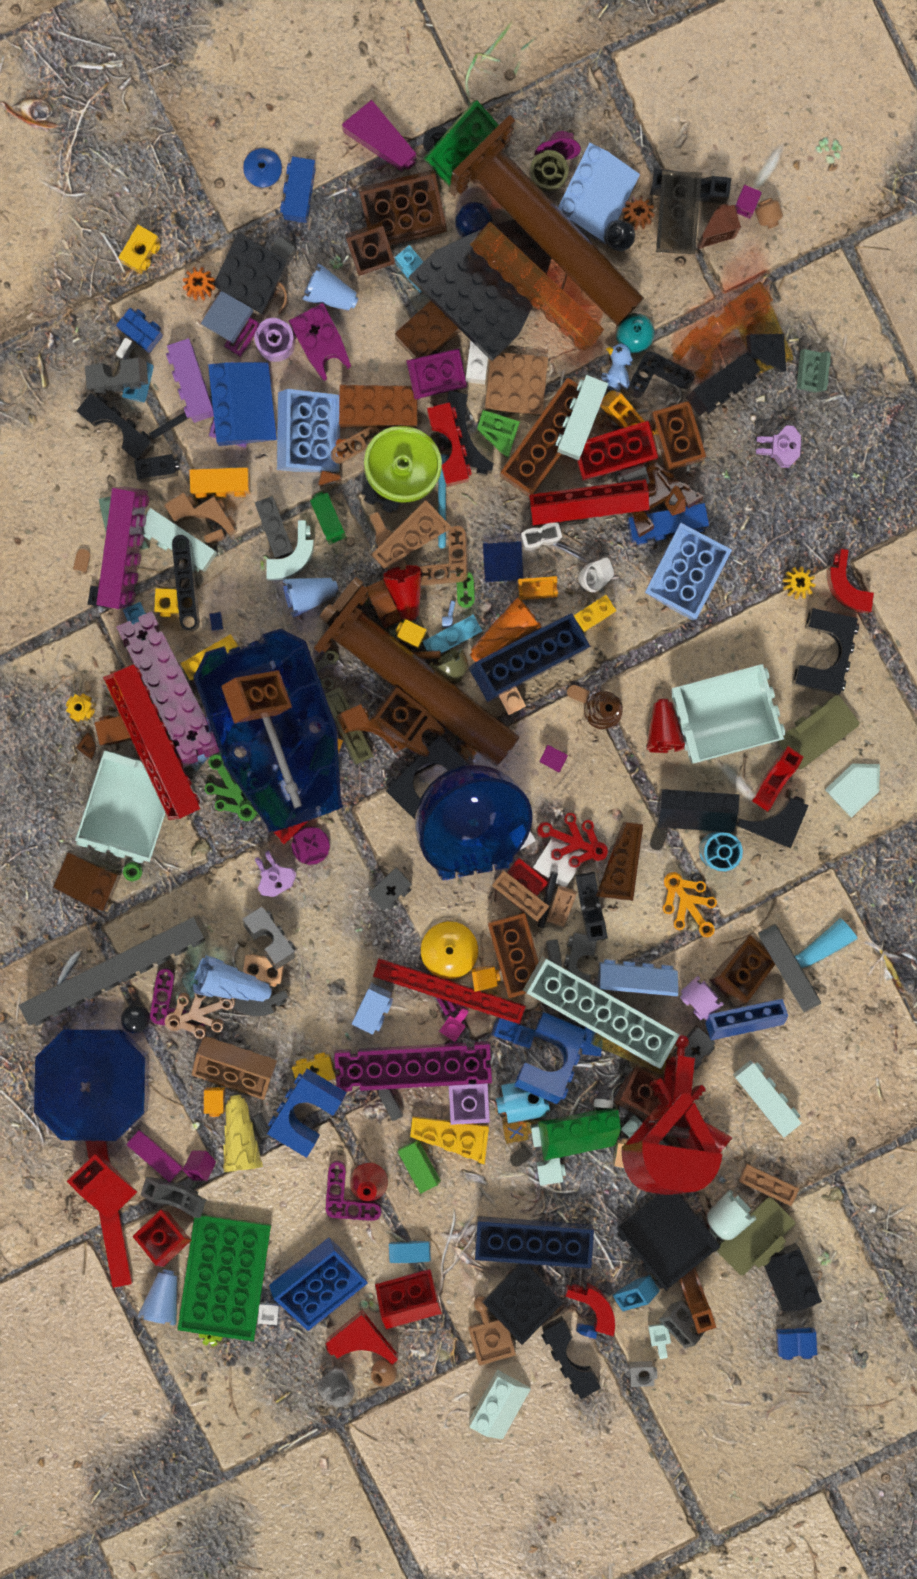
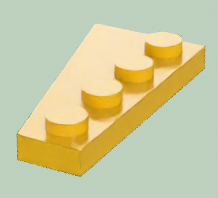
[410,1116,489,1165]

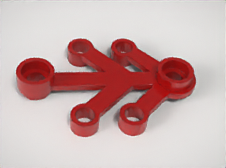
[536,813,608,868]

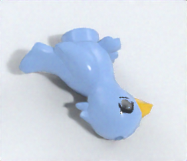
[601,343,639,392]

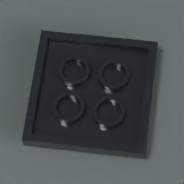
[213,232,290,314]
[481,1263,563,1345]

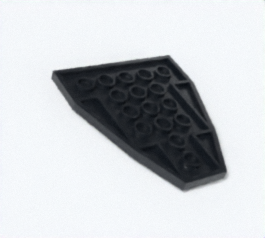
[409,219,552,361]

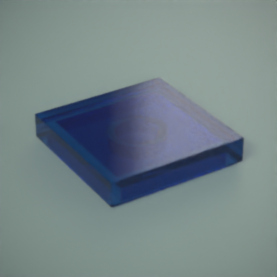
[483,541,523,583]

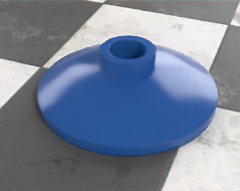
[243,148,282,188]

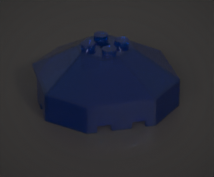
[34,1028,149,1141]

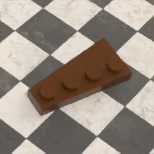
[596,822,643,901]

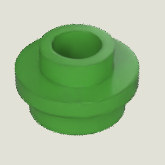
[123,862,143,881]

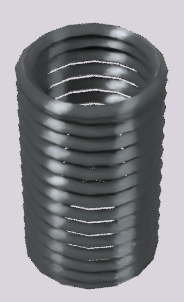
[251,1113,269,1138]

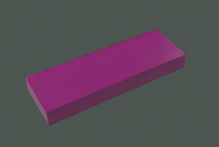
[126,1129,183,1182]

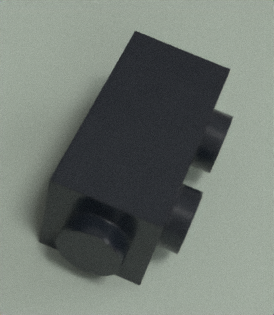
[134,454,180,483]

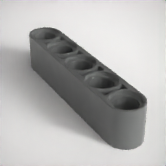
[758,924,822,1013]

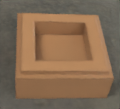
[204,529,226,545]

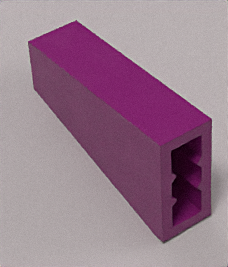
[342,99,417,172]

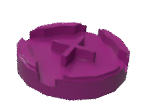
[291,827,330,865]

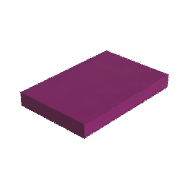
[406,349,467,399]

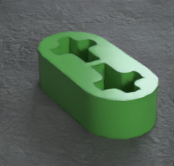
[456,572,475,608]

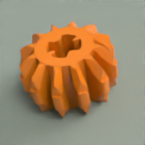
[183,267,215,301]

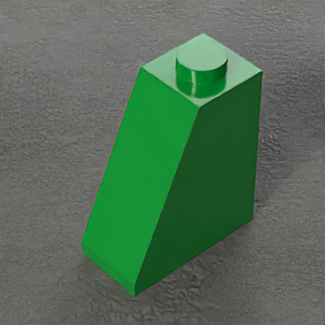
[310,492,347,545]

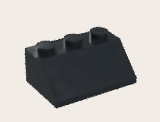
[764,1243,822,1311]

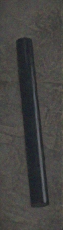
[149,396,212,440]

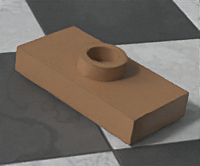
[546,885,577,927]

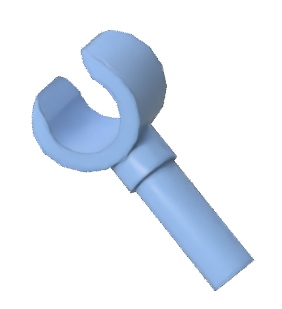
[442,601,456,628]

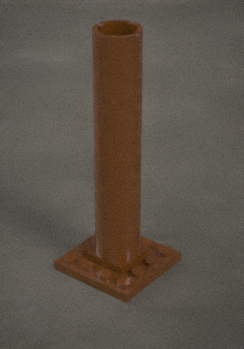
[449,115,644,326]
[313,585,519,766]

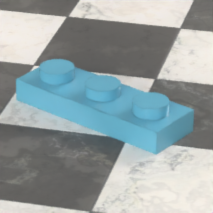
[423,614,483,654]

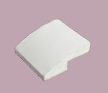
[532,837,584,887]

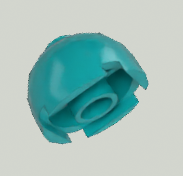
[616,313,655,354]

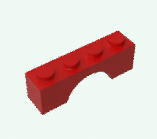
[427,402,472,487]

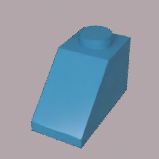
[612,1275,660,1312]

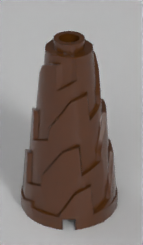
[584,691,623,730]

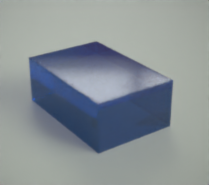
[209,612,224,631]

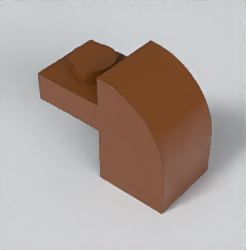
[366,580,401,629]

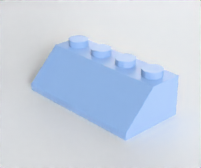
[597,959,678,996]

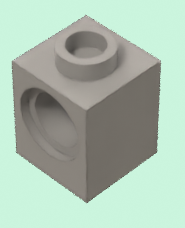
[629,1361,657,1387]

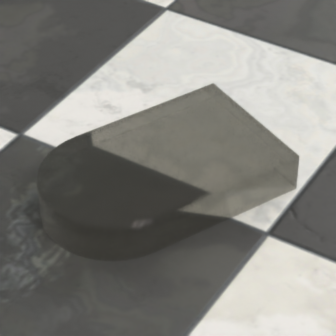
[650,827,668,850]
[510,1144,533,1167]

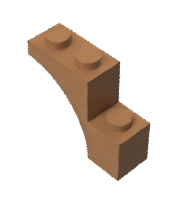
[164,493,237,536]

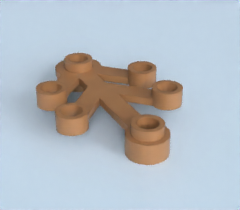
[165,993,236,1039]

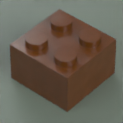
[345,222,395,276]

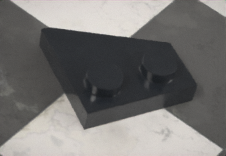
[746,334,786,373]

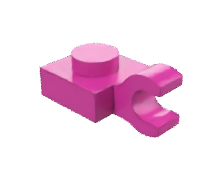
[439,1007,468,1042]

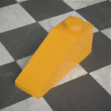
[600,390,655,435]

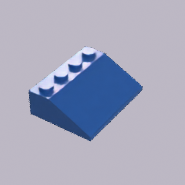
[208,362,277,446]
[269,1237,368,1331]

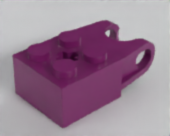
[289,303,351,381]

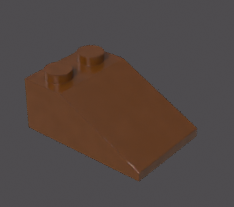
[53,852,122,911]
[709,935,775,1007]

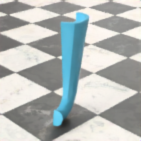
[795,918,858,968]

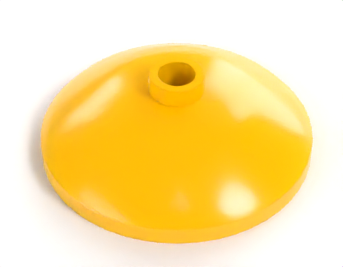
[421,921,478,979]

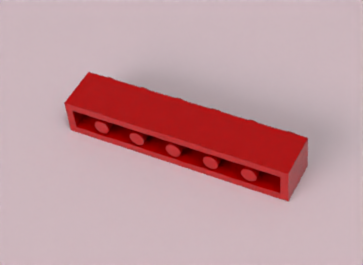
[529,479,649,525]

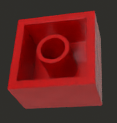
[132,1209,192,1267]

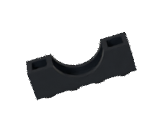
[649,168,732,204]
[76,393,154,460]
[541,1316,601,1399]

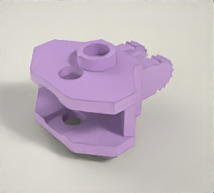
[756,426,801,468]
[255,851,297,897]

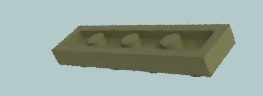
[322,687,374,765]

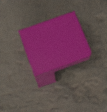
[735,185,762,219]
[539,745,568,773]
[182,1150,216,1181]

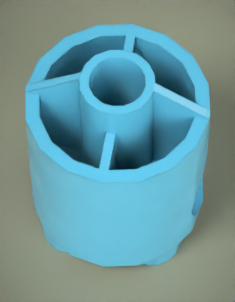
[699,831,743,872]
[496,1082,550,1124]

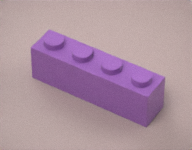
[166,338,214,423]

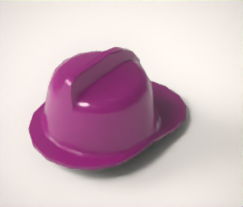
[534,131,581,160]

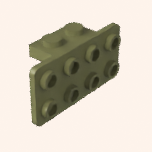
[777,695,859,769]
[717,1196,795,1275]

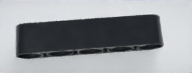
[172,535,200,632]

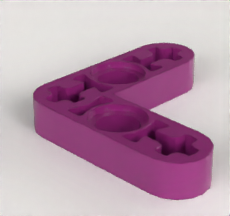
[150,968,205,1031]
[325,1161,382,1221]

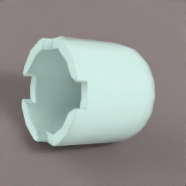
[707,1190,756,1240]

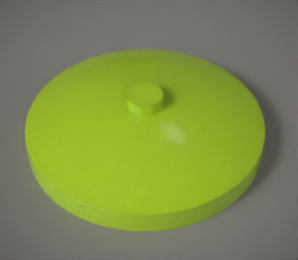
[364,426,442,502]

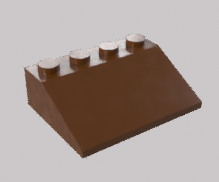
[358,169,448,246]

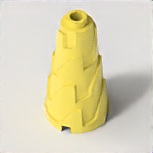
[223,1095,263,1172]

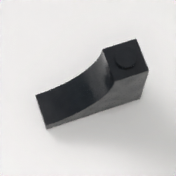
[736,796,809,848]

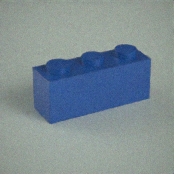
[280,156,316,223]

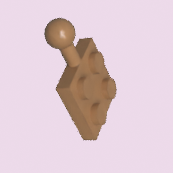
[468,1296,516,1366]

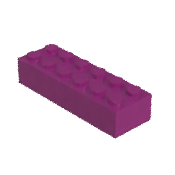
[96,486,149,609]

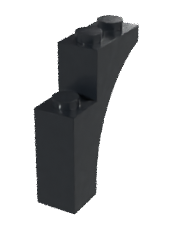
[440,391,494,476]

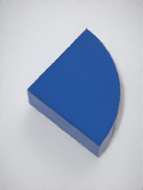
[576,1323,597,1339]

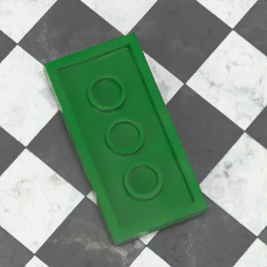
[423,100,499,187]

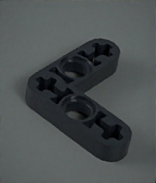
[627,352,695,398]

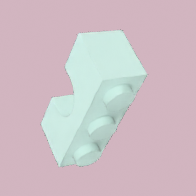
[531,1124,566,1186]

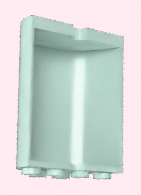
[671,664,785,764]
[75,750,165,863]

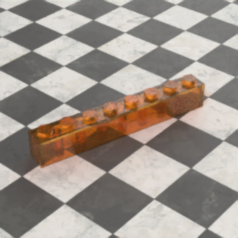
[470,222,604,351]

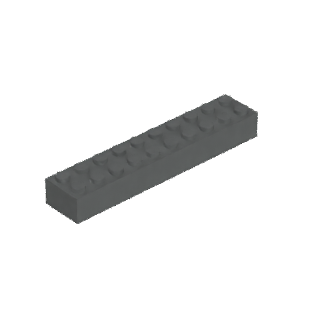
[18,914,209,1026]

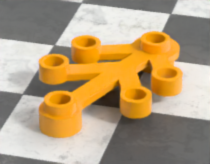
[662,872,717,937]

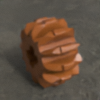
[622,195,655,230]

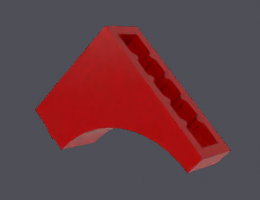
[325,1309,398,1364]

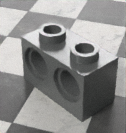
[659,1300,706,1348]

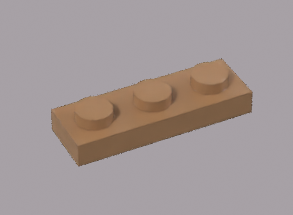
[492,870,549,921]
[738,1163,799,1206]

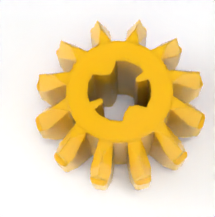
[782,566,816,600]

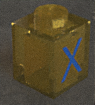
[502,1120,532,1144]

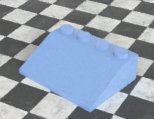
[558,143,640,244]
[277,389,340,473]
[645,523,732,620]

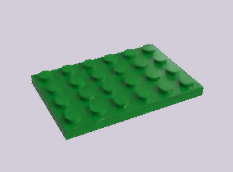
[177,1214,272,1342]

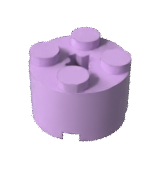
[254,318,295,362]
[680,976,724,1020]

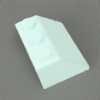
[469,1369,531,1439]

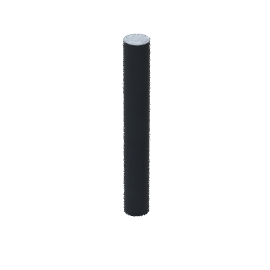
[537,871,558,928]

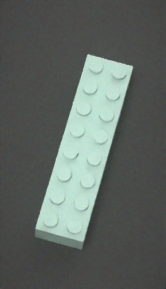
[523,956,680,1069]

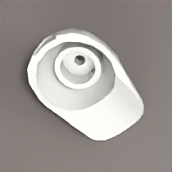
[578,557,614,593]

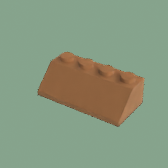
[192,1036,277,1100]

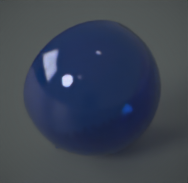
[415,765,533,881]

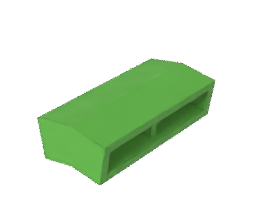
[398,1140,441,1194]

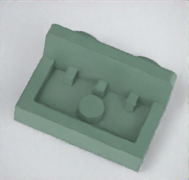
[796,349,831,393]

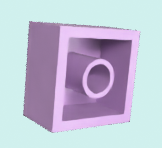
[449,1081,490,1125]

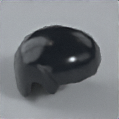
[604,220,635,252]
[121,1004,150,1034]

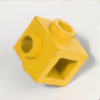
[66,693,96,722]

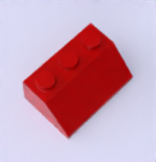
[375,1269,442,1329]

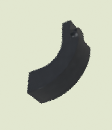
[575,872,608,942]

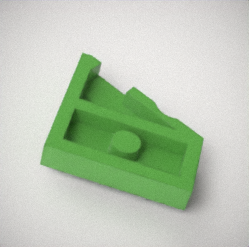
[477,410,520,458]

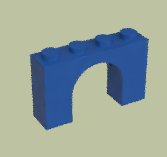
[514,1012,587,1104]
[267,1069,347,1158]

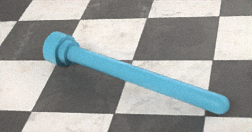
[438,454,450,548]

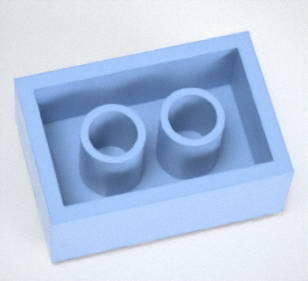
[352,983,393,1034]

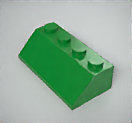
[538,1108,621,1161]

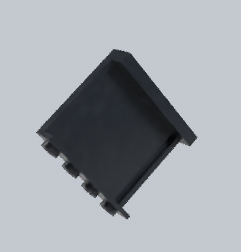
[617,1194,721,1291]

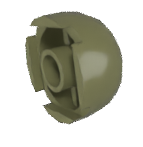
[530,150,569,192]
[429,648,468,684]

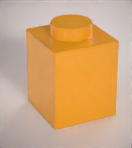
[204,1087,225,1117]

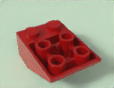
[66,1150,137,1219]

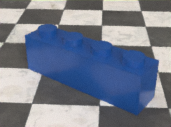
[627,503,709,545]
[705,999,789,1041]

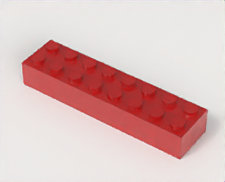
[103,664,200,820]

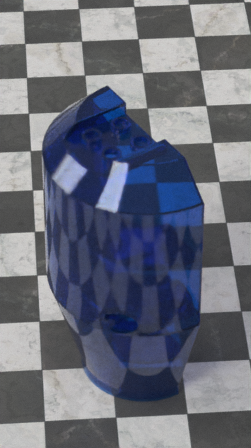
[193,628,343,833]

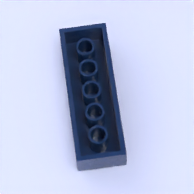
[469,613,591,702]
[475,1216,594,1269]

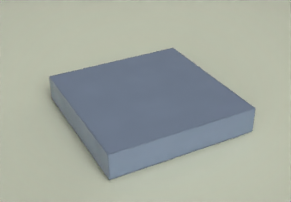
[201,291,254,343]

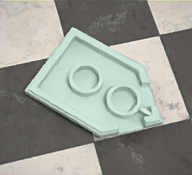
[825,763,880,818]

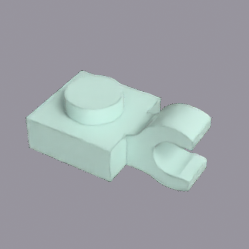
[648,1323,671,1359]

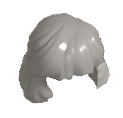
[317,1367,355,1408]

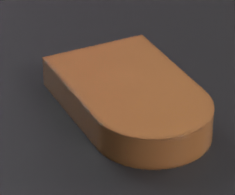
[73,549,90,572]
[567,685,591,704]

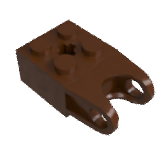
[369,687,445,757]

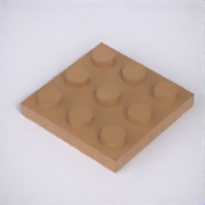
[485,352,548,416]

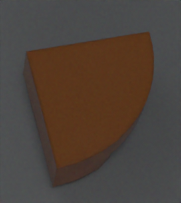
[76,733,96,760]

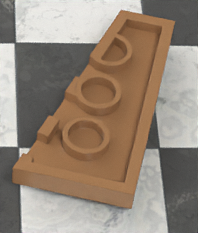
[370,500,452,569]

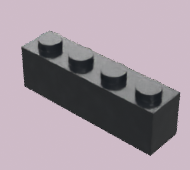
[686,352,761,416]

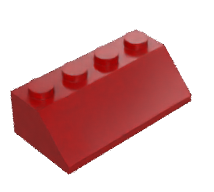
[578,421,658,481]

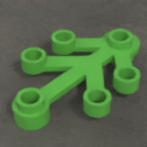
[205,755,260,821]

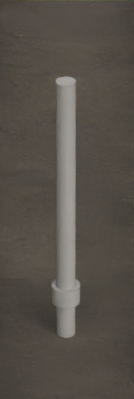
[263,717,302,808]

